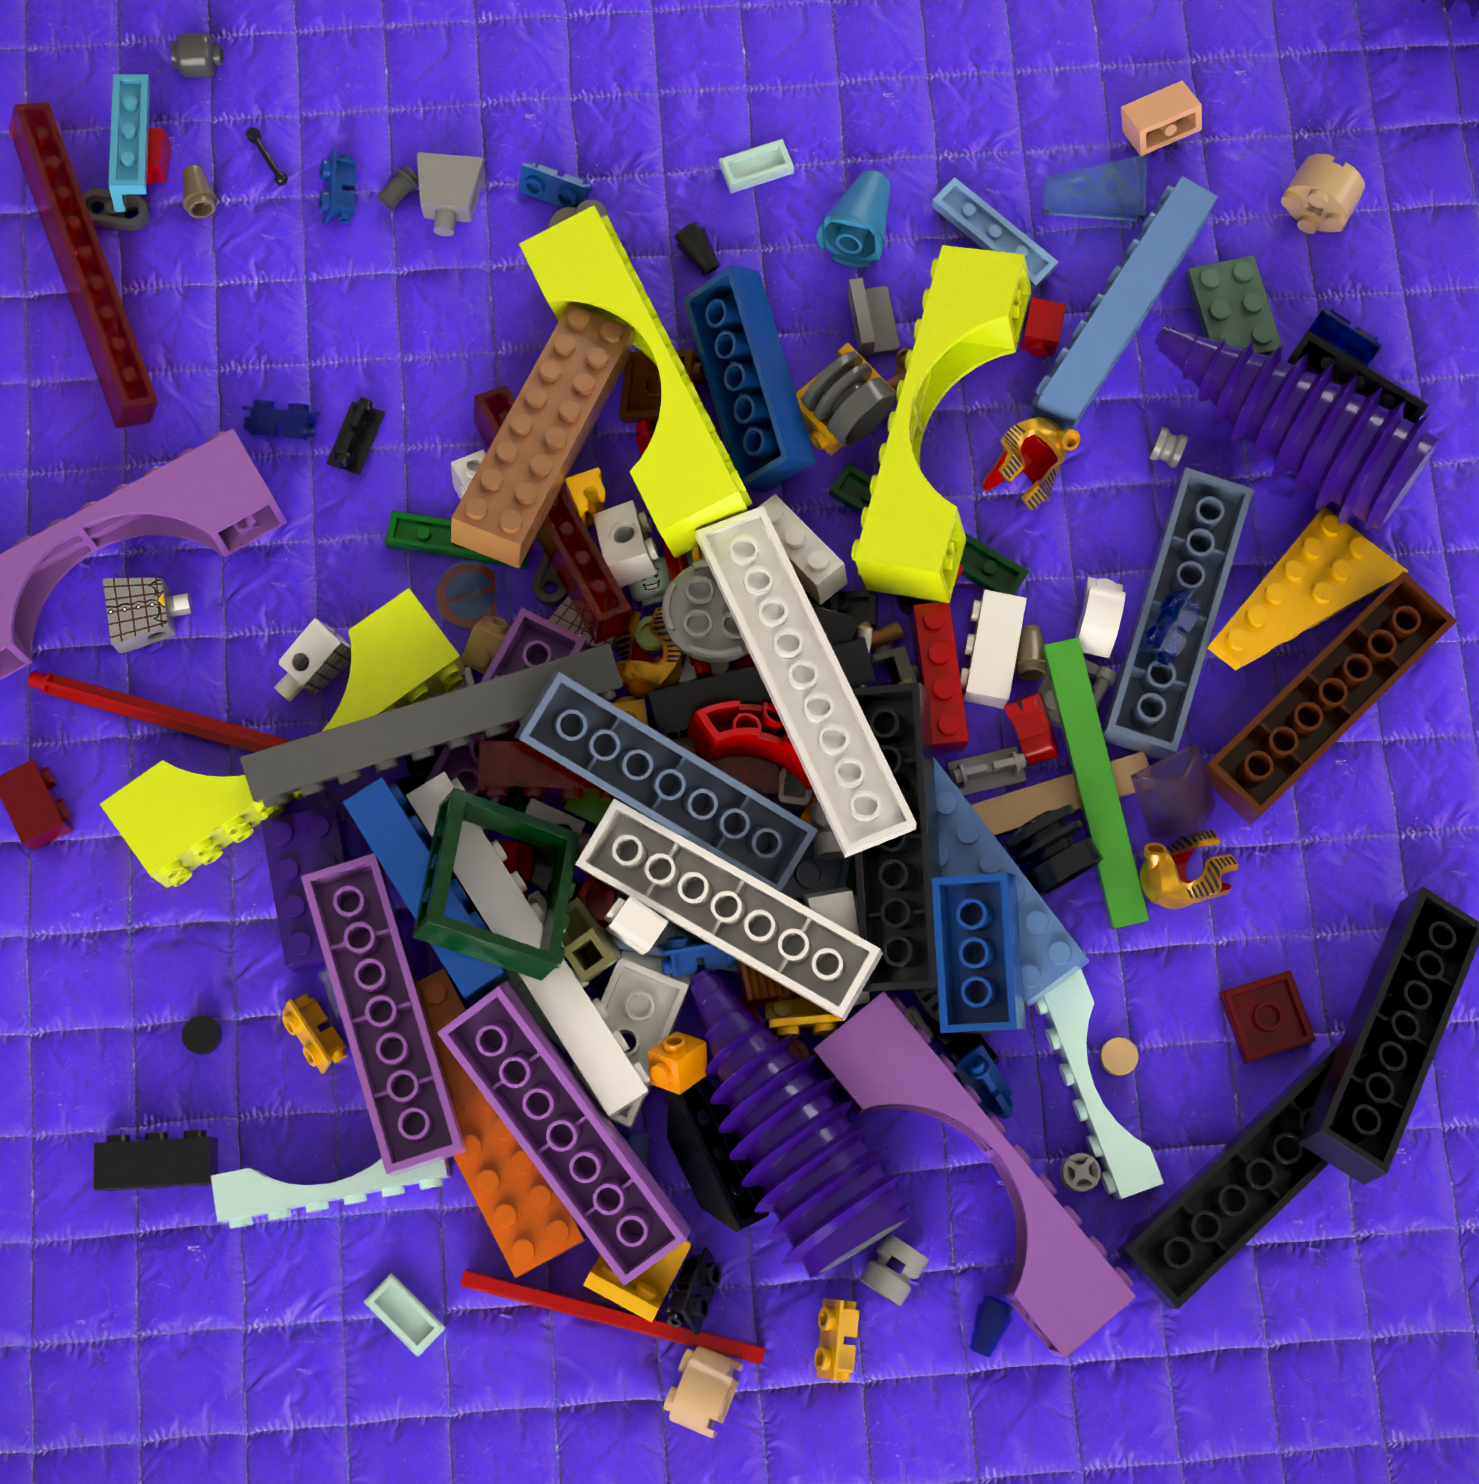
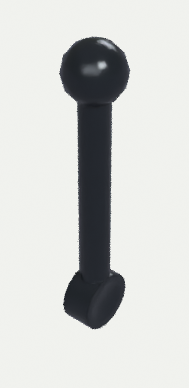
[246,128,288,186]

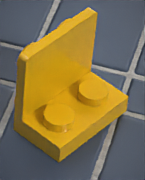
[764,997,845,1039]
[583,1240,691,1322]

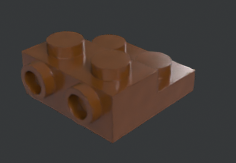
[619,350,706,423]

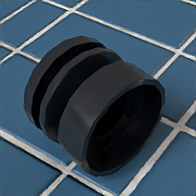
[1004,804,1104,896]

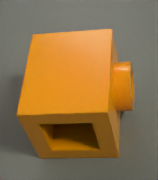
[647,1031,708,1095]

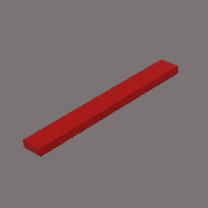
[460,1268,765,1364]

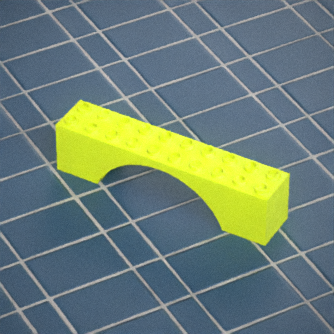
[519,205,753,558]
[851,245,1032,603]
[100,588,466,888]

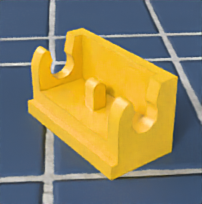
[565,467,606,548]

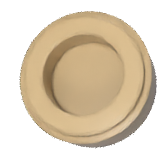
[1099,1037,1139,1076]

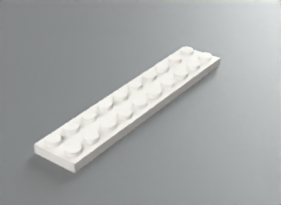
[696,506,917,858]

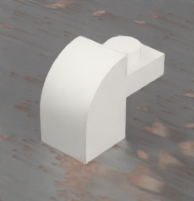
[1075,577,1126,658]

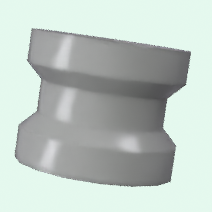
[1149,426,1189,469]
[1059,1153,1101,1192]

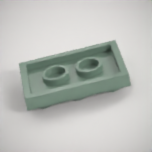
[1186,255,1283,355]

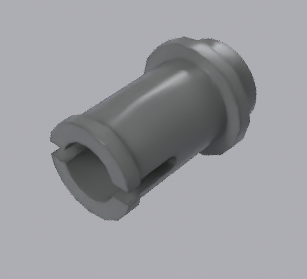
[377,165,419,211]

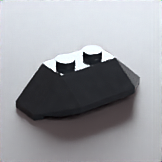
[1287,330,1429,423]
[667,1078,769,1232]

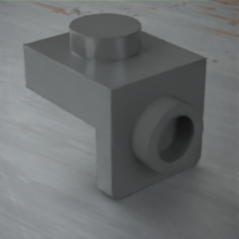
[870,645,920,684]

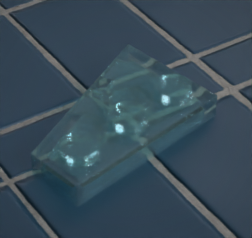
[1042,154,1147,222]

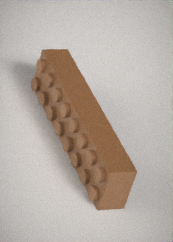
[451,303,634,569]

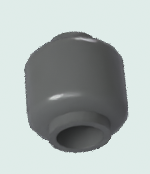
[171,32,223,78]

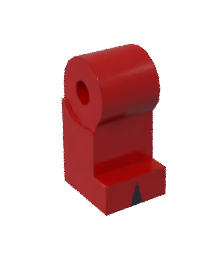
[1004,692,1059,766]

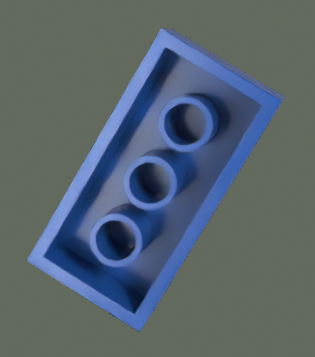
[931,872,1026,1033]

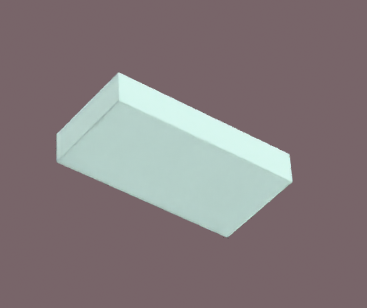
[719,139,794,194]
[364,1273,446,1357]

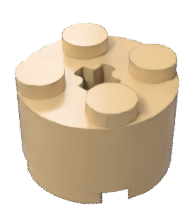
[1281,154,1365,234]
[663,1346,743,1439]

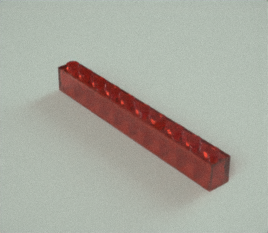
[8,102,158,428]

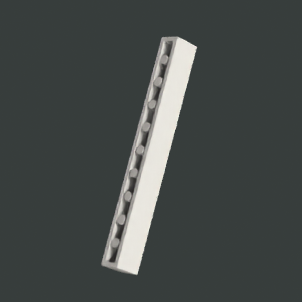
[406,771,651,1119]

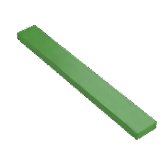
[1042,637,1149,929]

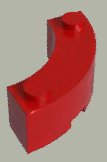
[686,701,812,790]

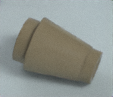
[182,165,218,219]
[1015,625,1047,681]

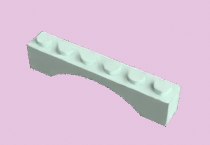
[1034,969,1164,1200]
[211,1158,451,1229]

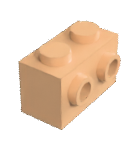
[1121,80,1202,156]

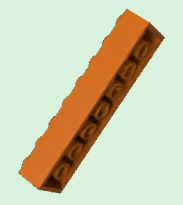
[417,968,586,1278]

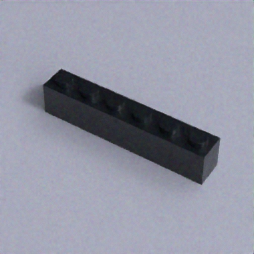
[648,637,876,740]

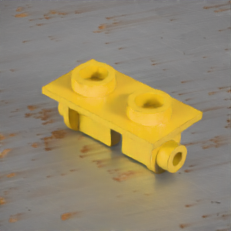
[282,993,348,1074]
[814,1298,860,1381]

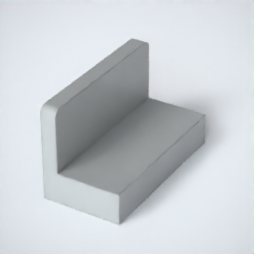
[847,277,900,357]

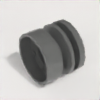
[802,351,897,448]

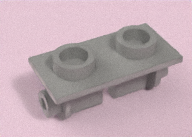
[947,746,1027,796]

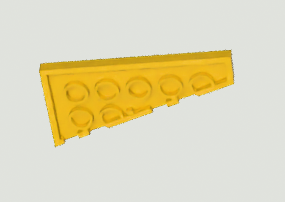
[1207,507,1409,671]

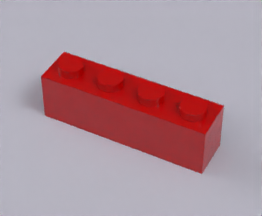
[909,602,969,754]

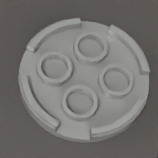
[662,558,749,663]

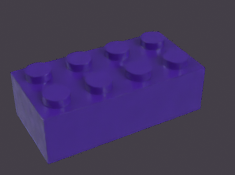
[261,806,349,972]

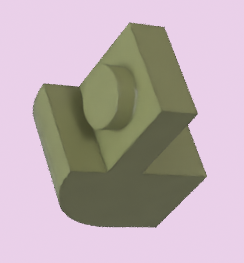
[562,897,621,982]

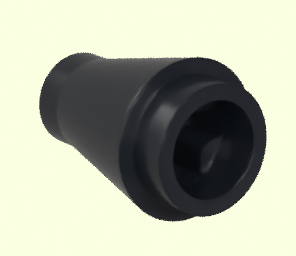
[674,222,721,276]

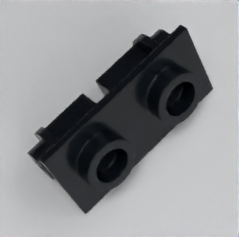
[327,398,385,475]
[665,1247,722,1335]

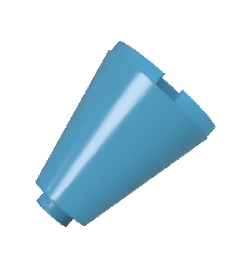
[816,171,891,268]

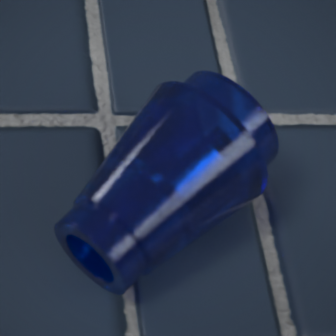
[969,1295,1014,1357]

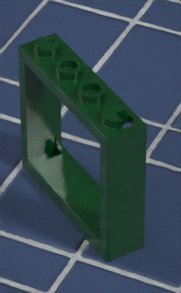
[412,788,581,981]

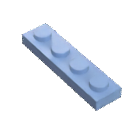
[931,177,1059,291]

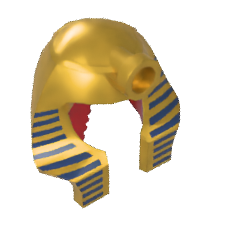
[981,417,1080,511]
[616,607,684,700]
[1140,830,1239,909]

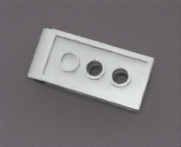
[572,950,696,1130]

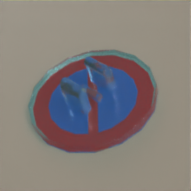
[434,560,505,629]

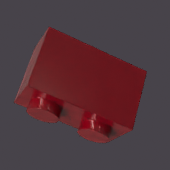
[0,759,73,851]

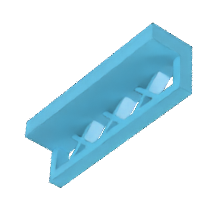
[108,74,150,212]

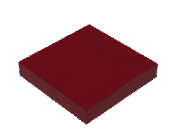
[1219,970,1316,1064]

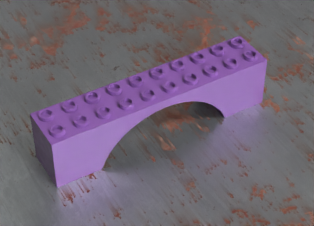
[0,428,287,680]
[810,991,1136,1358]

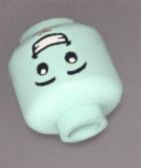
[628,557,671,606]

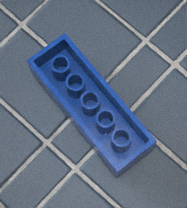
[683,265,816,492]
[343,777,511,1003]

